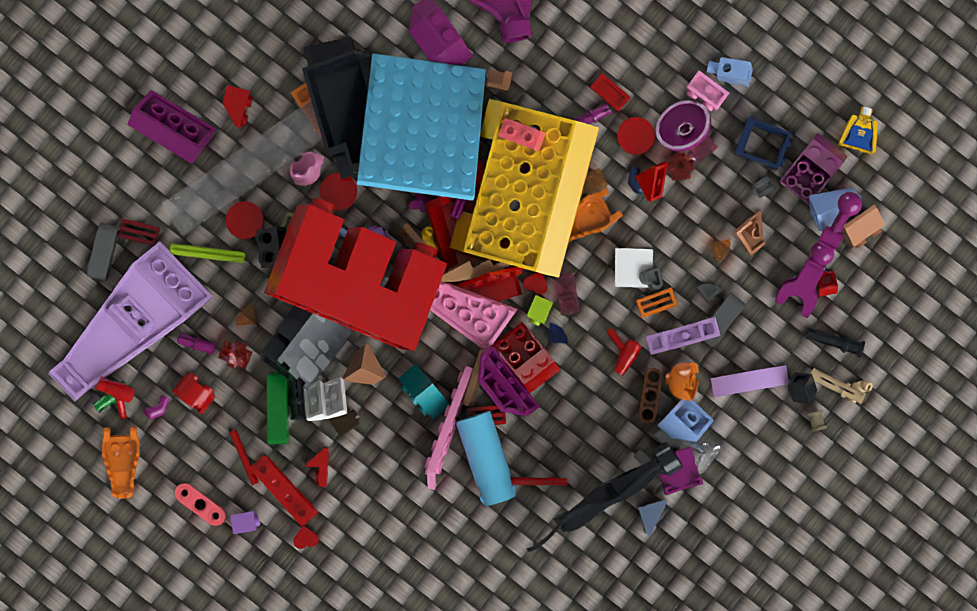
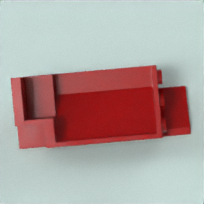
[425,160,524,302]

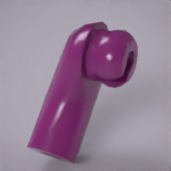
[144,395,170,419]

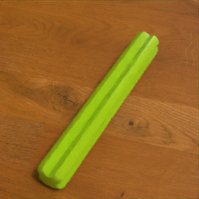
[170,243,246,263]

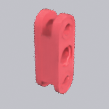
[175,483,227,526]

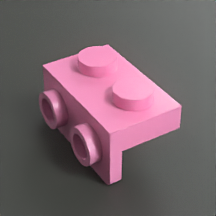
[685,71,729,112]

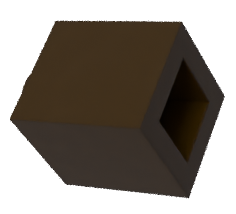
[329,408,360,437]

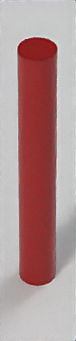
[230,430,259,485]
[510,477,567,486]

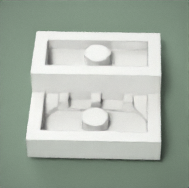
[615,248,653,288]
[303,377,347,421]

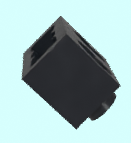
[256,226,286,268]

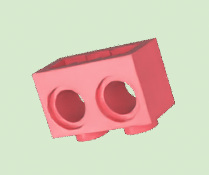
[499,118,546,151]

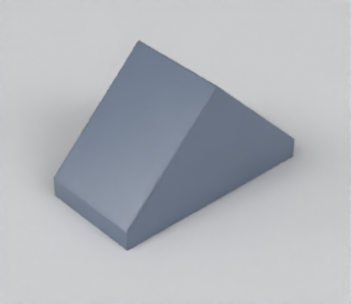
[637,499,668,536]

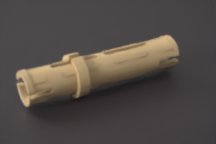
[810,368,866,404]

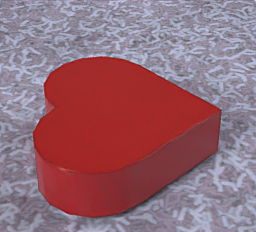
[523,272,548,295]
[294,525,319,549]

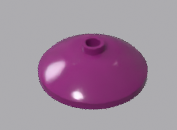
[656,100,711,151]

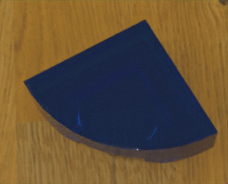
[549,323,568,344]

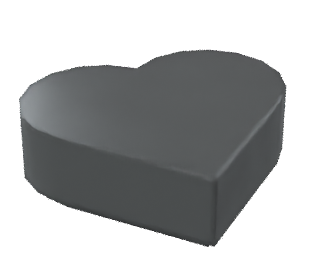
[639,266,663,290]

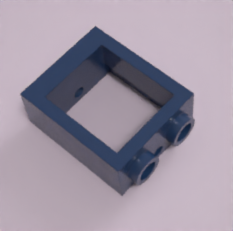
[733,117,793,171]

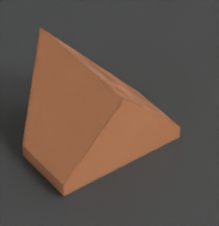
[732,210,766,256]
[342,344,386,385]

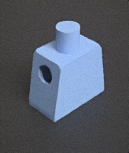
[707,57,753,87]

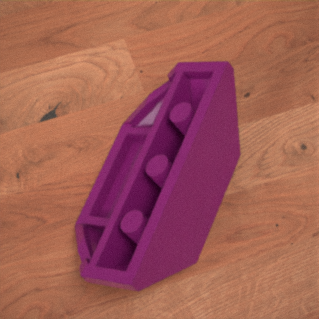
[409,0,473,66]
[478,346,540,416]

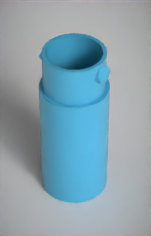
[455,411,516,506]

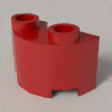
[172,372,216,414]

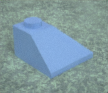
[657,399,714,442]

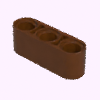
[638,368,662,424]

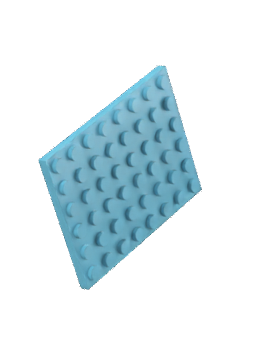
[357,53,486,200]

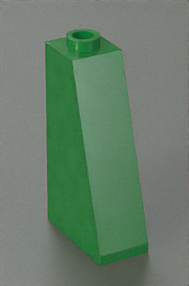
[267,371,290,445]

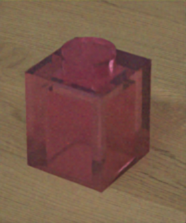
[687,135,718,164]

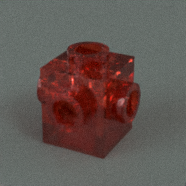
[667,152,694,181]
[218,340,253,370]

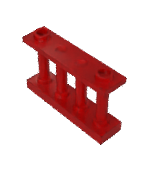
[249,455,319,526]

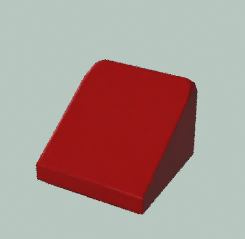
[817,270,838,297]

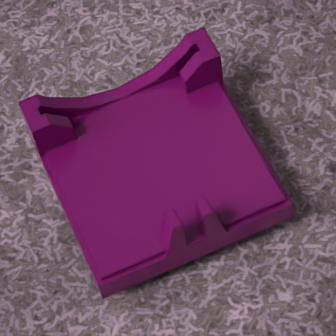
[659,446,703,495]

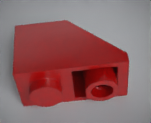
[222,85,253,130]

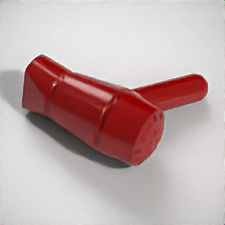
[607,328,642,376]
[96,376,135,419]

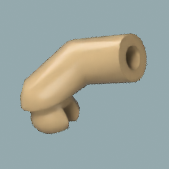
[847,380,873,403]

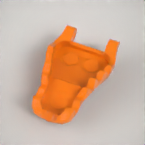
[569,188,623,242]
[102,426,140,499]

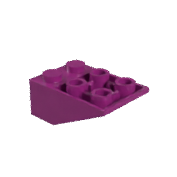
[779,133,848,205]

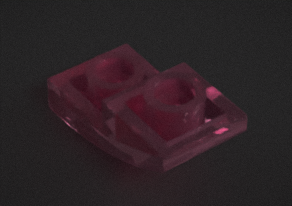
[555,273,580,316]

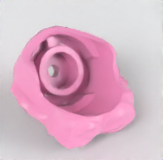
[290,152,324,186]

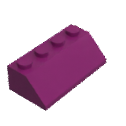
[127,90,216,164]

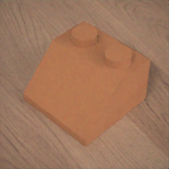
[841,204,885,249]

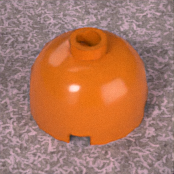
[666,362,699,401]

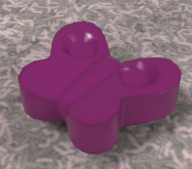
[409,193,432,213]

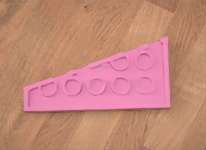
[430,282,517,351]
[425,366,473,490]

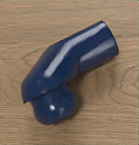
[628,167,644,194]

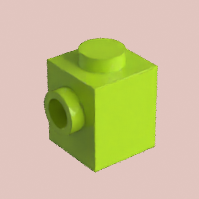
[527,295,553,326]

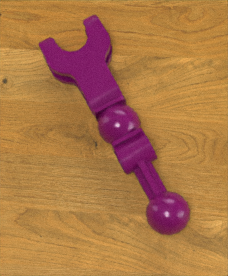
[775,192,862,318]

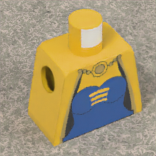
[837,107,878,154]

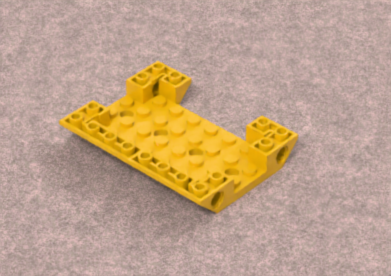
[450,99,599,277]

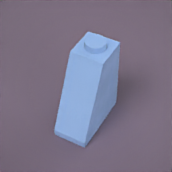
[809,187,861,231]

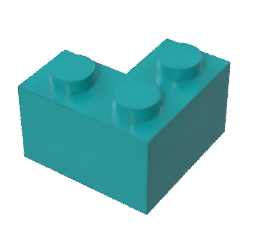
[398,364,450,420]

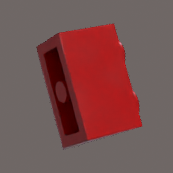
[492,322,560,393]

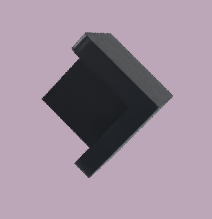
[787,372,817,404]

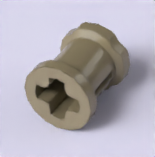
[806,409,827,432]

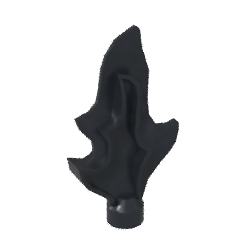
[527,441,683,552]

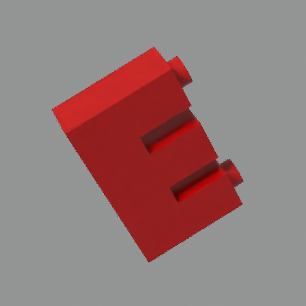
[264,198,447,351]

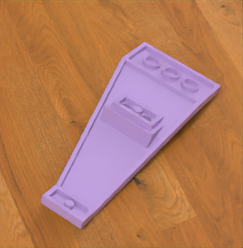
[49,241,212,401]

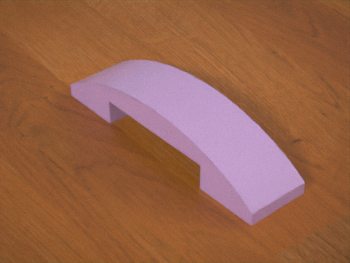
[646,317,721,355]
[710,365,789,397]

